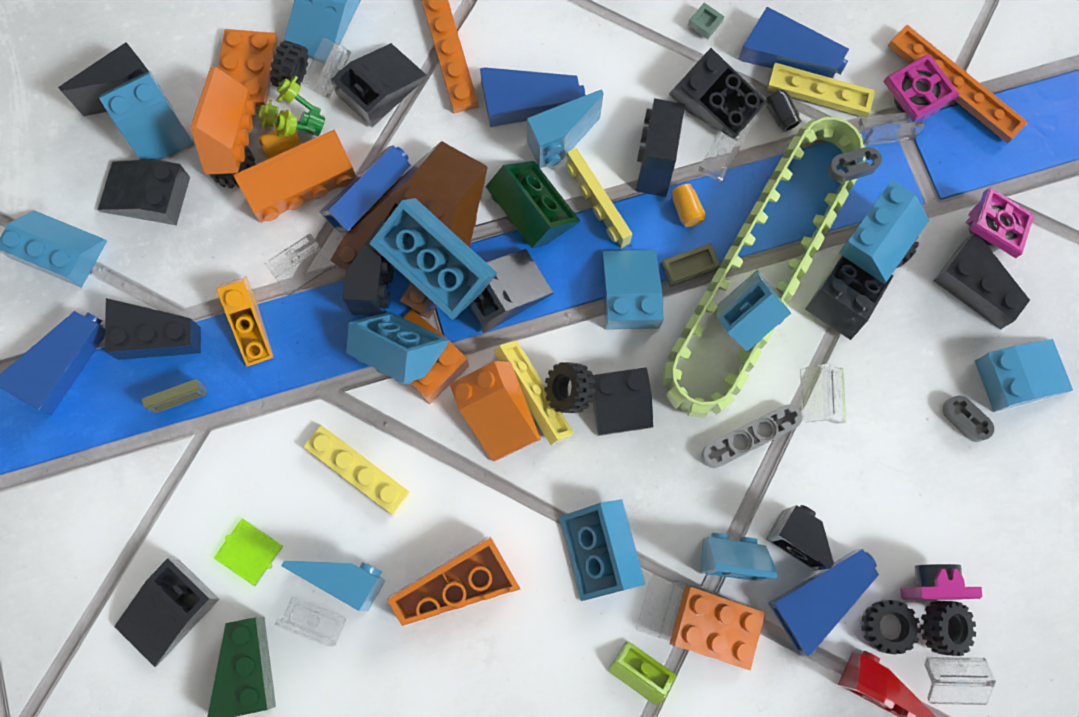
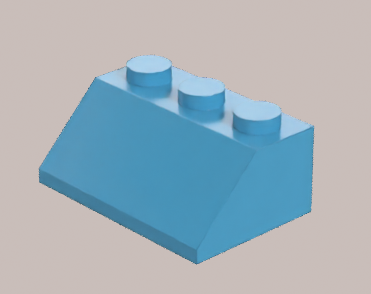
[839,179,929,284]
[0,210,107,288]
[346,312,448,384]
[559,499,645,601]

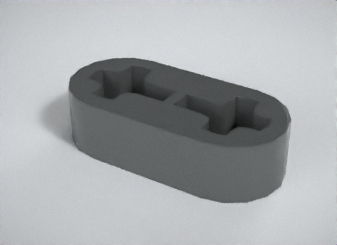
[828,147,882,183]
[943,395,994,442]

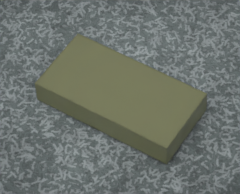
[660,243,721,287]
[142,379,208,414]

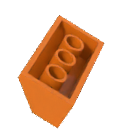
[190,67,257,174]
[234,129,356,223]

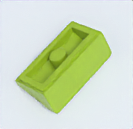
[608,640,676,705]

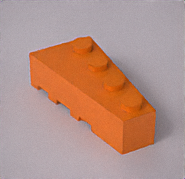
[387,536,520,626]

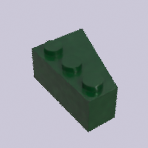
[207,617,276,717]

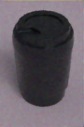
[765,89,802,132]

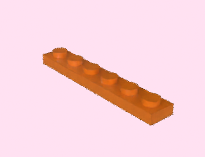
[421,0,479,113]
[888,25,1028,144]

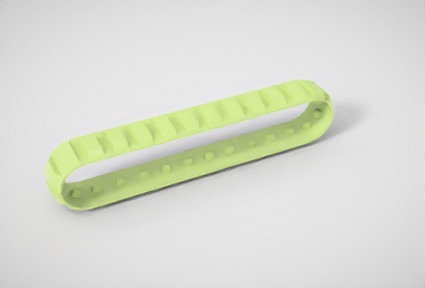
[662,116,865,418]

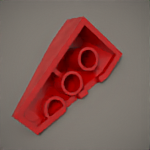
[838,650,936,717]

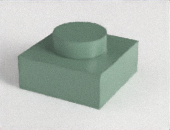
[688,2,725,39]

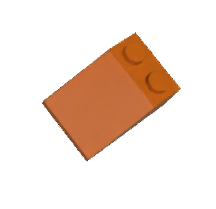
[403,309,469,404]
[449,361,541,461]

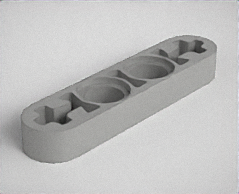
[701,404,802,468]

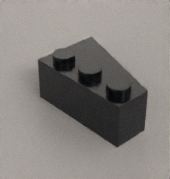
[636,98,685,197]
[933,232,1030,330]
[105,298,201,360]

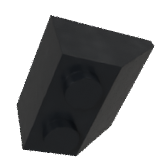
[591,367,653,436]
[766,505,834,571]

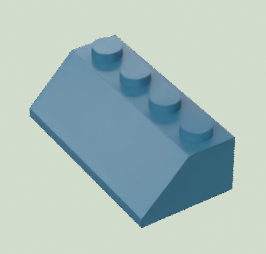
[369,198,497,320]

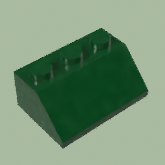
[485,161,580,248]

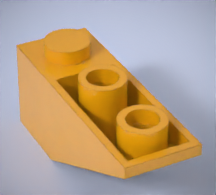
[216,276,273,367]

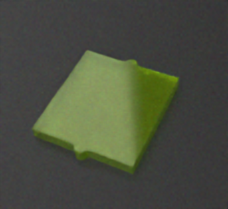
[214,518,283,586]

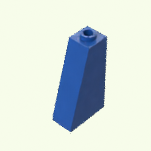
[738,7,849,78]
[480,67,586,127]
[319,145,411,232]
[0,311,105,415]
[768,549,879,656]

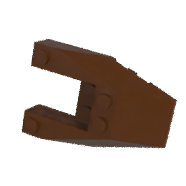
[330,141,488,319]

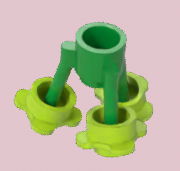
[258,75,325,137]

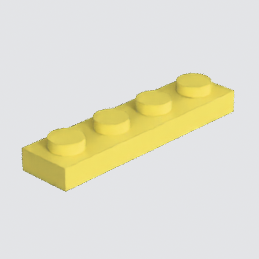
[767,63,875,118]
[565,147,632,248]
[493,340,574,445]
[303,425,410,515]

